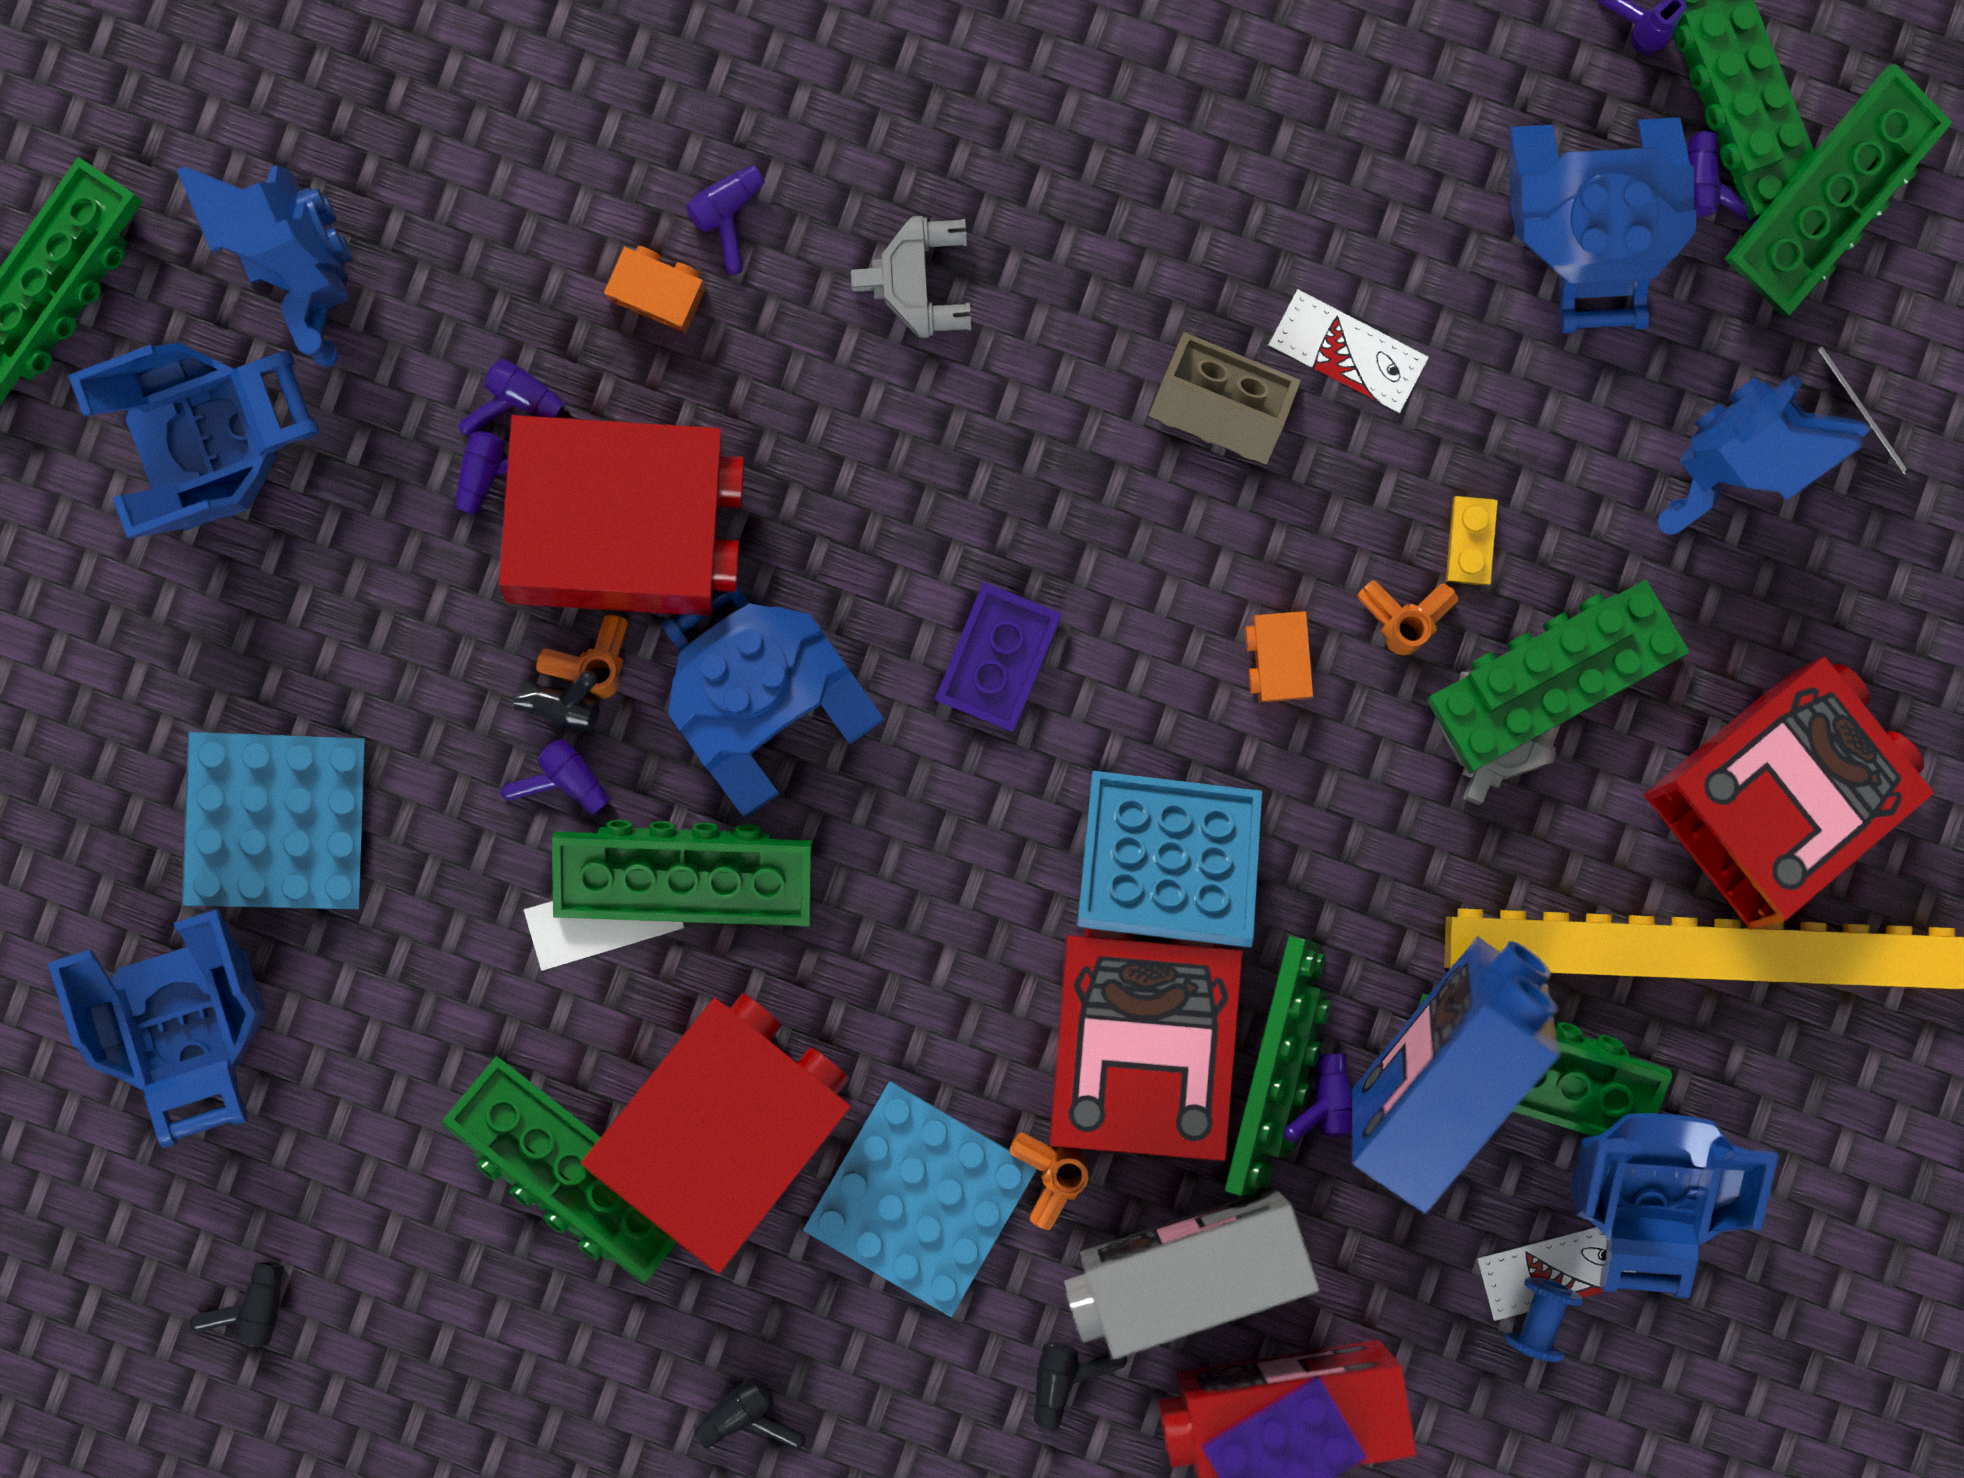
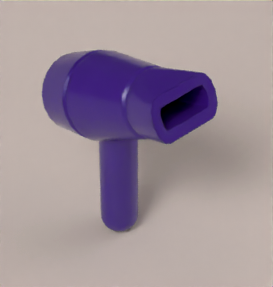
[1597,0,1686,55]
[1688,131,1760,225]
[686,165,765,275]
[459,358,567,435]
[455,431,509,515]
[501,739,612,816]
[1283,1053,1352,1142]

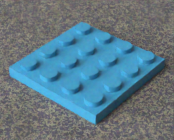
[182,732,365,909]
[1077,771,1262,947]
[803,1081,1037,1317]

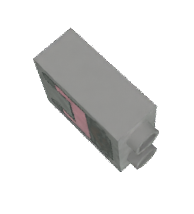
[1064,1187,1319,1359]

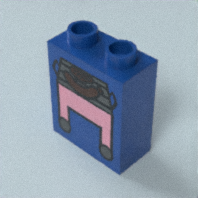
[1352,936,1559,1214]

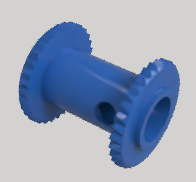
[1505,1277,1583,1362]

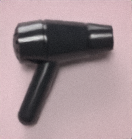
[514,671,600,732]
[189,1261,284,1347]
[1034,1342,1127,1430]
[694,1378,805,1449]

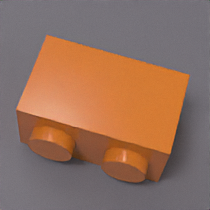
[604,246,706,334]
[1245,611,1313,703]

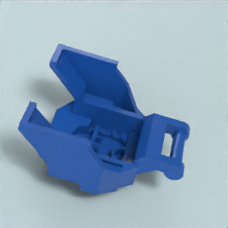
[1509,117,1696,334]
[177,165,354,368]
[68,343,320,539]
[1658,375,1872,535]
[660,585,885,818]
[48,910,267,1148]
[1570,1113,1778,1298]

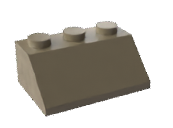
[1148,332,1301,465]

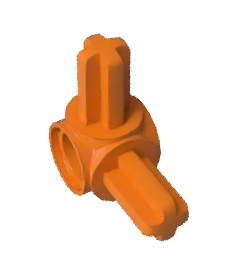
[1357,580,1459,656]
[537,614,628,699]
[1009,1132,1088,1230]

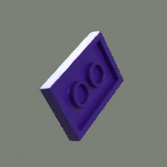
[935,582,1062,733]
[1202,1376,1367,1478]

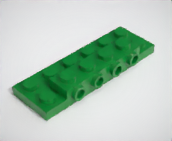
[1673,0,1815,220]
[1724,64,1953,316]
[0,157,143,405]
[1427,580,1690,774]
[552,820,812,926]
[1225,936,1332,1196]
[1417,993,1672,1136]
[441,1056,677,1284]

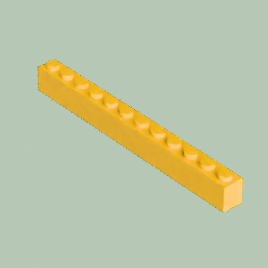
[1444,908,1964,989]

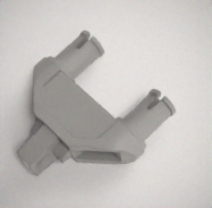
[850,216,971,338]
[1438,671,1561,805]

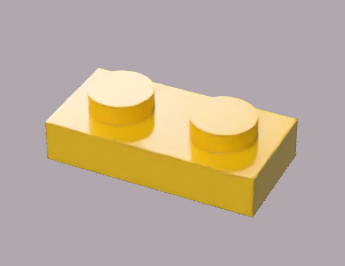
[1446,496,1498,586]

